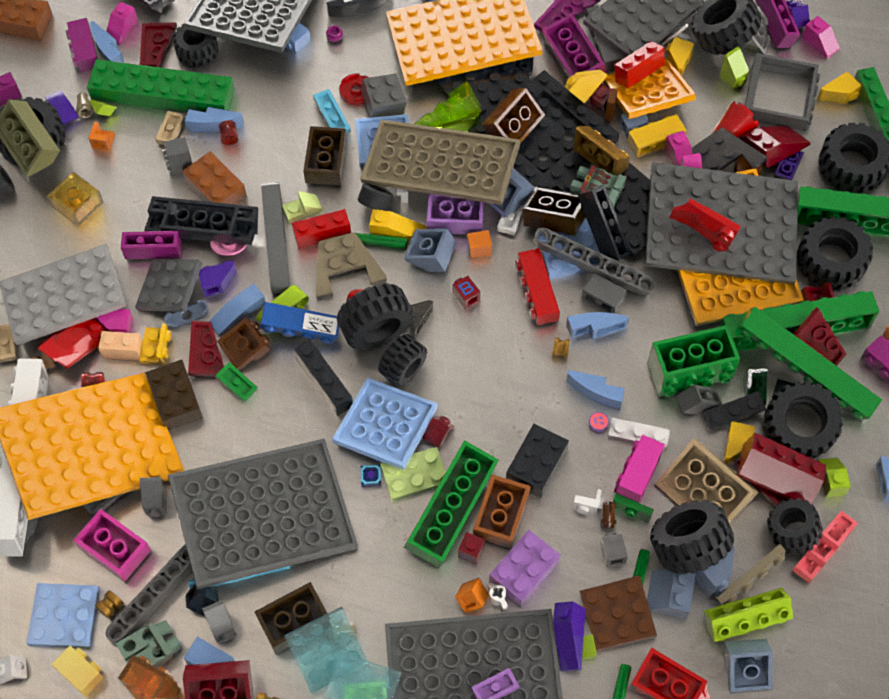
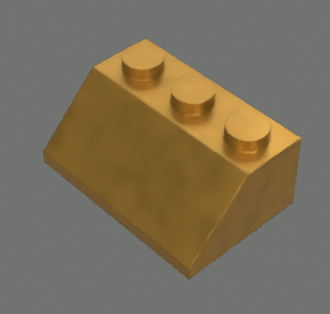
[573,126,630,176]

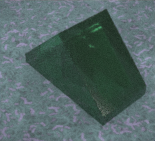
[743,367,768,405]

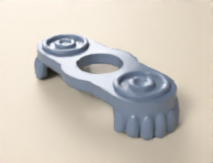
[164,300,208,328]

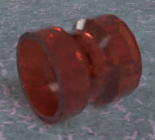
[219,120,239,145]
[81,372,105,387]

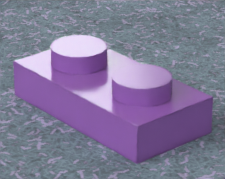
[471,668,520,699]

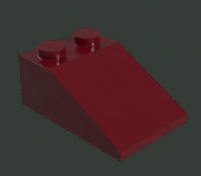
[744,126,811,168]

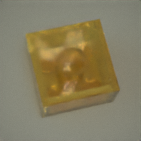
[47,172,104,227]

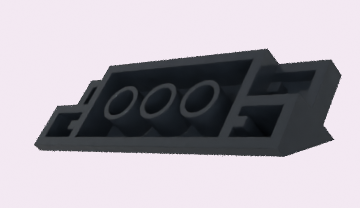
[144,196,258,245]

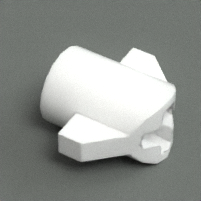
[487,582,508,610]

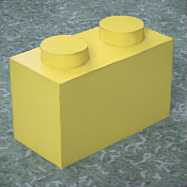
[51,646,104,697]

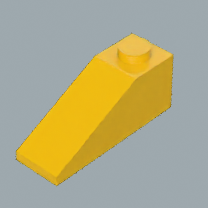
[369,209,427,242]

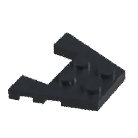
[692,127,767,171]

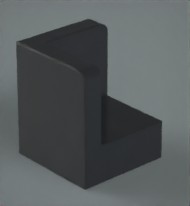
[185,583,219,617]

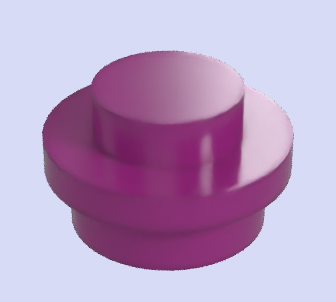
[326,25,343,42]

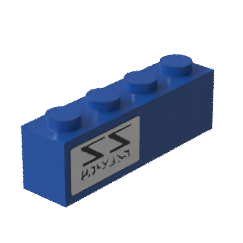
[260,302,339,344]

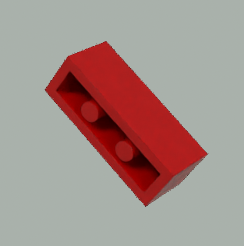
[615,41,665,89]
[292,209,351,249]

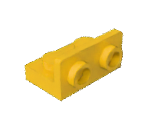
[140,324,171,366]

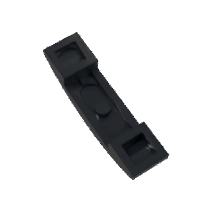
[326,0,389,17]

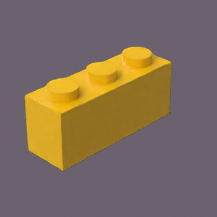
[627,114,687,158]

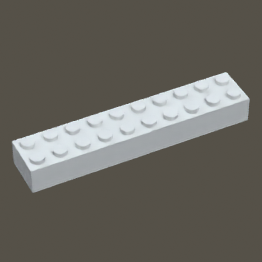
[0,359,49,556]

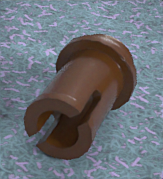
[601,501,617,528]

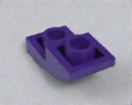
[45,90,79,126]
[774,151,804,180]

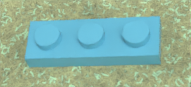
[313,89,351,134]

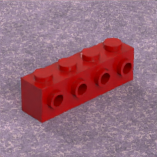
[515,248,560,326]

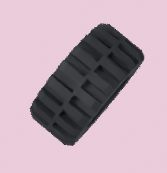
[691,0,761,55]
[0,97,66,165]
[818,122,889,193]
[797,216,873,290]
[337,283,414,351]
[763,381,844,459]
[650,500,734,575]

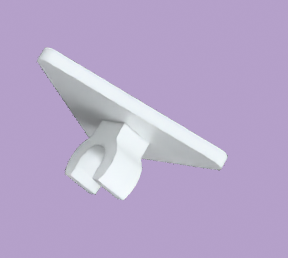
[660,23,690,46]

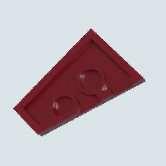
[139,22,177,67]
[793,307,847,366]

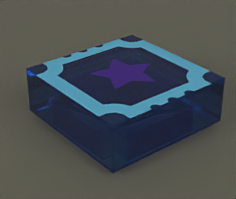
[361,465,381,487]

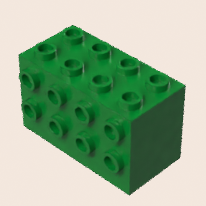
[647,325,740,397]

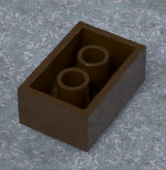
[303,126,347,186]
[522,187,586,236]
[145,359,203,430]
[254,582,331,654]

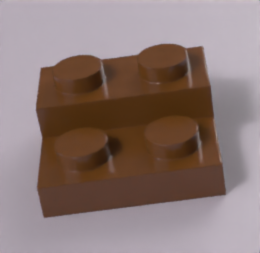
[217,317,271,371]

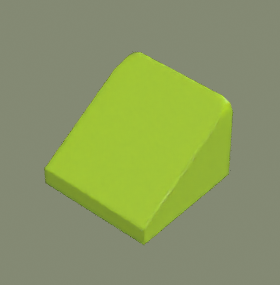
[89,100,116,116]
[582,634,597,660]

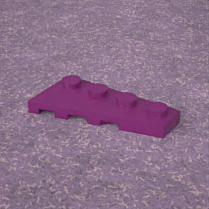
[534,0,601,33]

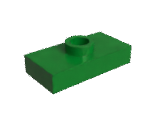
[215,362,258,402]
[613,493,654,523]

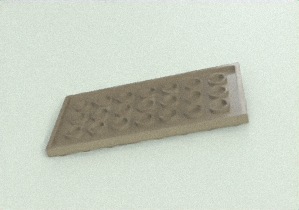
[360,119,520,205]

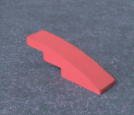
[792,510,858,583]

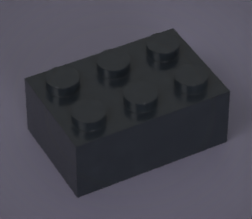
[506,423,569,498]

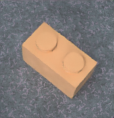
[99,331,143,361]

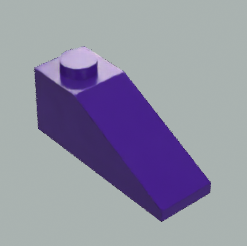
[553,601,586,671]

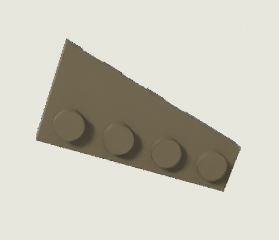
[716,544,786,605]

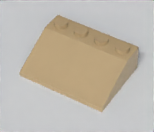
[655,439,758,524]

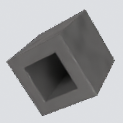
[600,533,628,567]

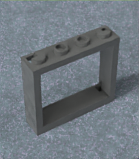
[745,53,820,131]

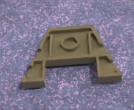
[316,232,387,299]

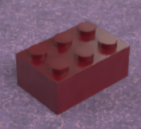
[182,660,254,699]

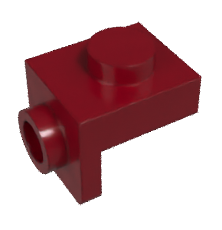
[801,282,835,302]
[422,415,454,448]

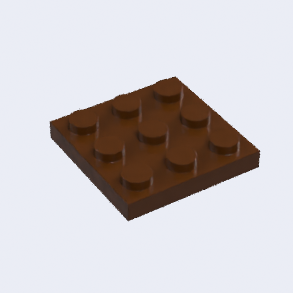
[580,575,657,652]

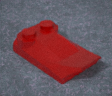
[669,198,741,252]
[37,318,106,369]
[630,647,710,699]

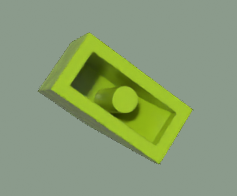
[719,47,749,90]
[817,457,851,498]

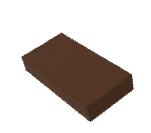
[604,88,618,124]

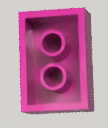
[614,434,665,503]
[73,509,151,582]

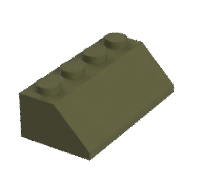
[0,99,60,177]

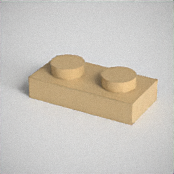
[155,111,186,145]
[0,324,18,363]

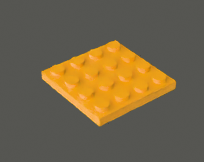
[603,58,696,119]

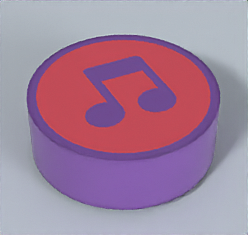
[589,412,609,433]

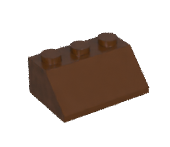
[481,88,545,143]

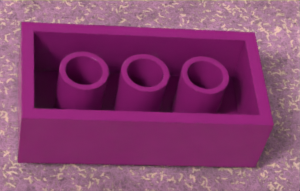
[542,13,607,78]

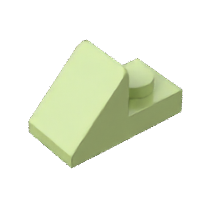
[282,191,323,223]

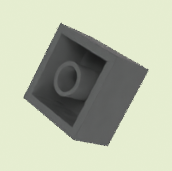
[361,73,407,118]

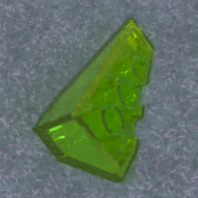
[414,81,482,128]

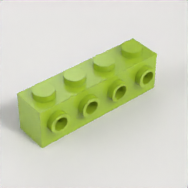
[704,587,794,642]

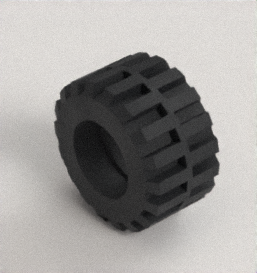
[173,24,219,68]
[378,334,428,387]
[767,498,823,555]

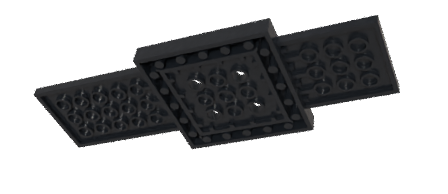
[433,62,650,258]

